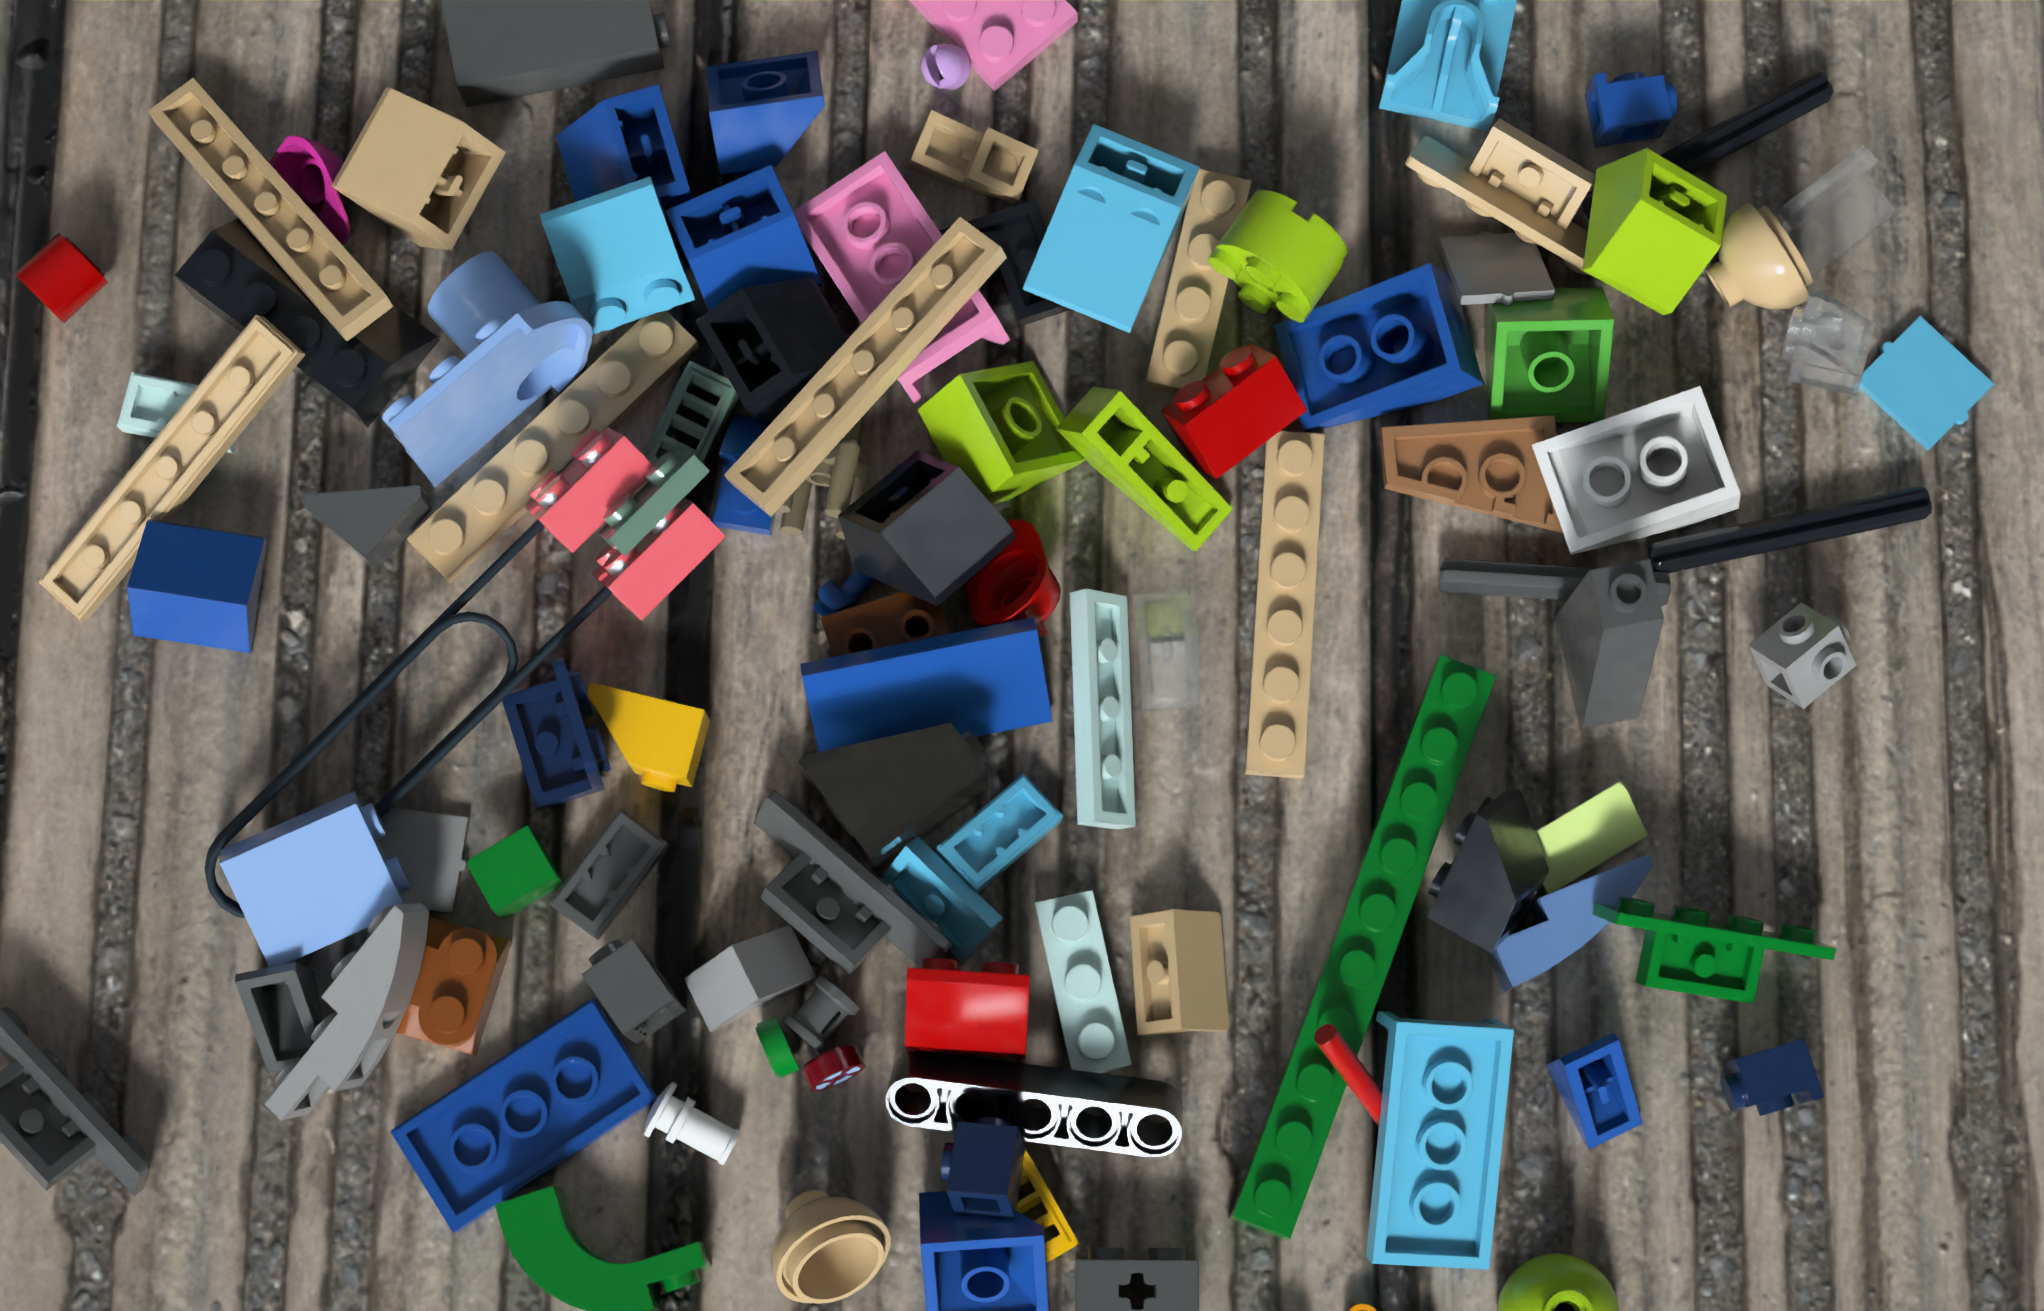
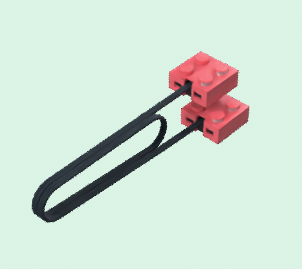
[204,427,726,918]

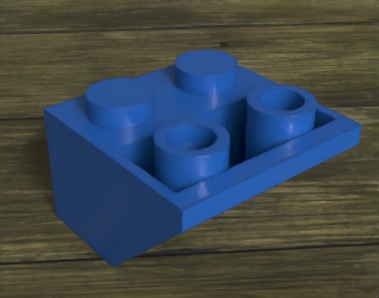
[556,84,693,220]
[665,165,822,311]

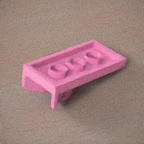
[909,0,1078,91]
[793,151,1010,403]

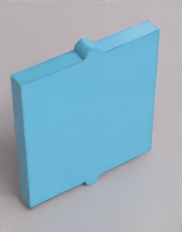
[1854,316,1994,451]

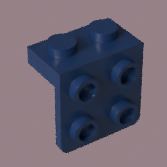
[502,657,611,811]

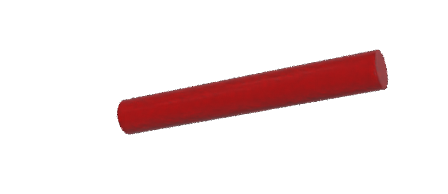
[1314,1024,1382,1126]

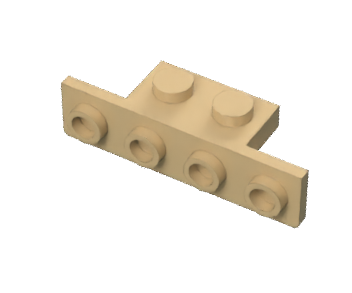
[1405,118,1597,279]

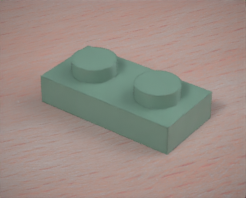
[598,449,710,556]

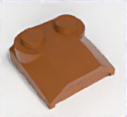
[396,917,512,1056]

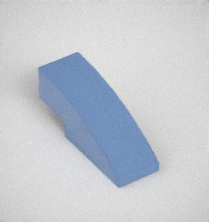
[1486,854,1654,992]

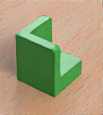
[467,825,564,919]

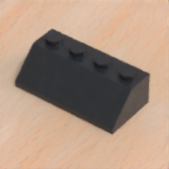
[175,218,440,428]

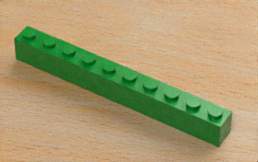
[1228,654,1496,1240]

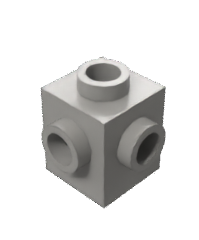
[1748,602,1856,709]

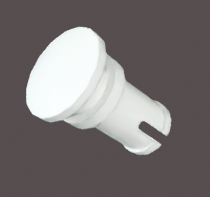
[644,1082,741,1165]

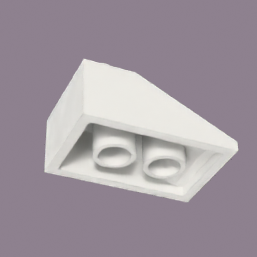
[1532,386,1741,555]

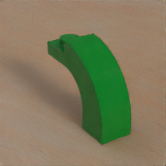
[495,1186,712,1311]

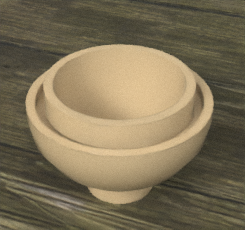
[1705,202,1813,309]
[771,1190,891,1304]

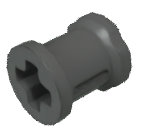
[781,975,860,1054]

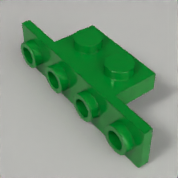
[1592,896,1836,1004]

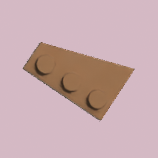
[1379,416,1563,533]

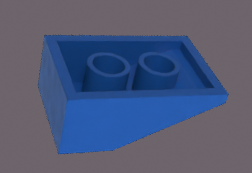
[1274,263,1484,432]

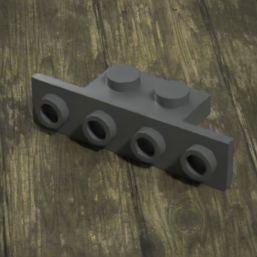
[754,790,952,975]
[0,1007,149,1196]

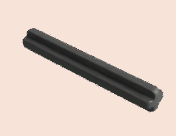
[1438,558,1671,606]

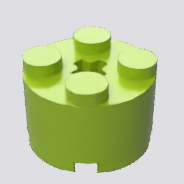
[1208,190,1348,323]

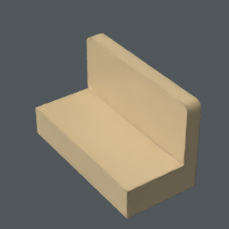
[1129,909,1229,1036]

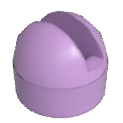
[920,43,971,90]

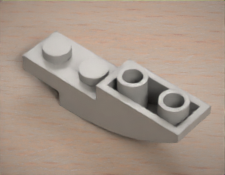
[264,903,429,1121]

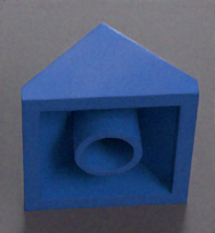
[127,519,267,653]

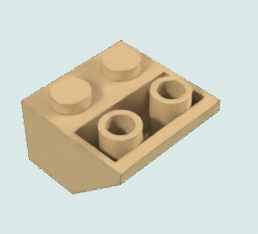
[331,88,506,250]

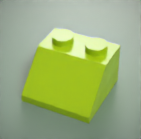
[917,361,1085,504]

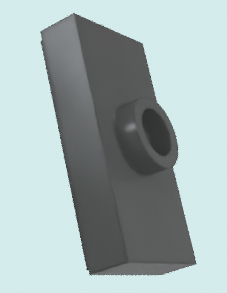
[548,808,670,940]

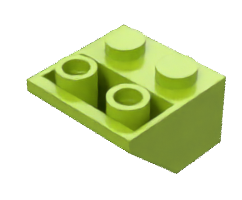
[1583,148,1727,316]

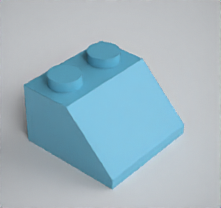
[540,177,695,335]

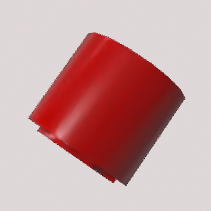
[14,233,108,323]

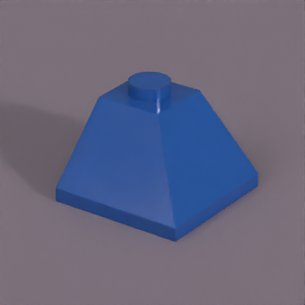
[706,51,825,177]
[919,1191,1049,1311]

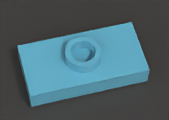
[935,773,1063,893]

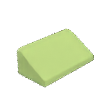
[1536,781,1648,895]

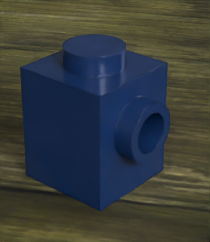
[941,1117,1025,1219]

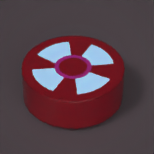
[802,1044,866,1092]

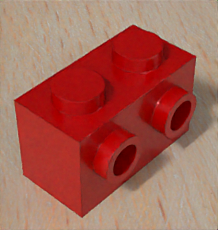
[1161,343,1307,479]

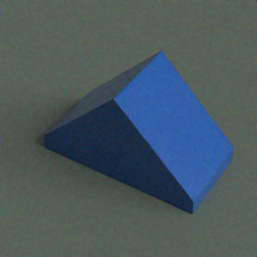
[1546,1032,1643,1149]

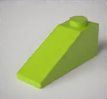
[1056,386,1233,551]

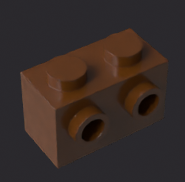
[820,591,950,657]

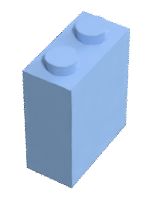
[220,791,411,967]

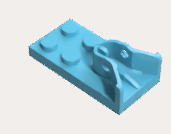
[1379,0,1517,132]
[1366,1011,1514,1270]

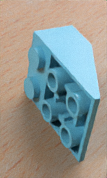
[1023,124,1200,333]

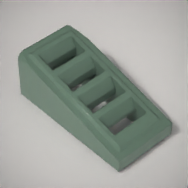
[644,361,741,496]

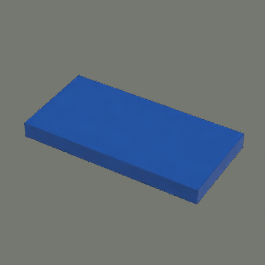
[800,617,1052,768]
[390,997,658,1233]

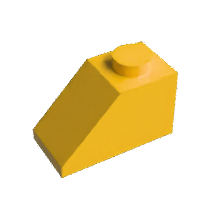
[587,682,710,792]

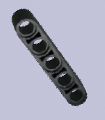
[885,1050,1183,1157]

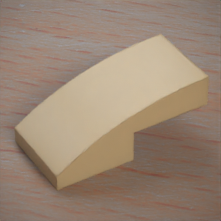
[907,110,1039,203]

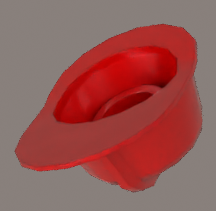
[964,519,1061,638]

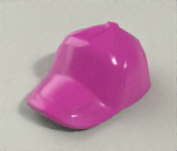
[269,136,350,245]

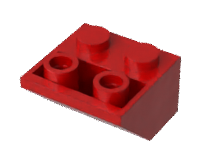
[905,958,1030,1059]

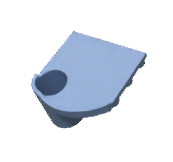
[382,251,593,487]

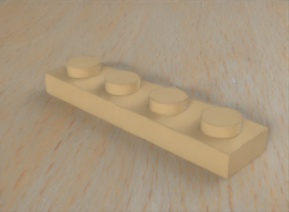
[1145,169,1251,394]

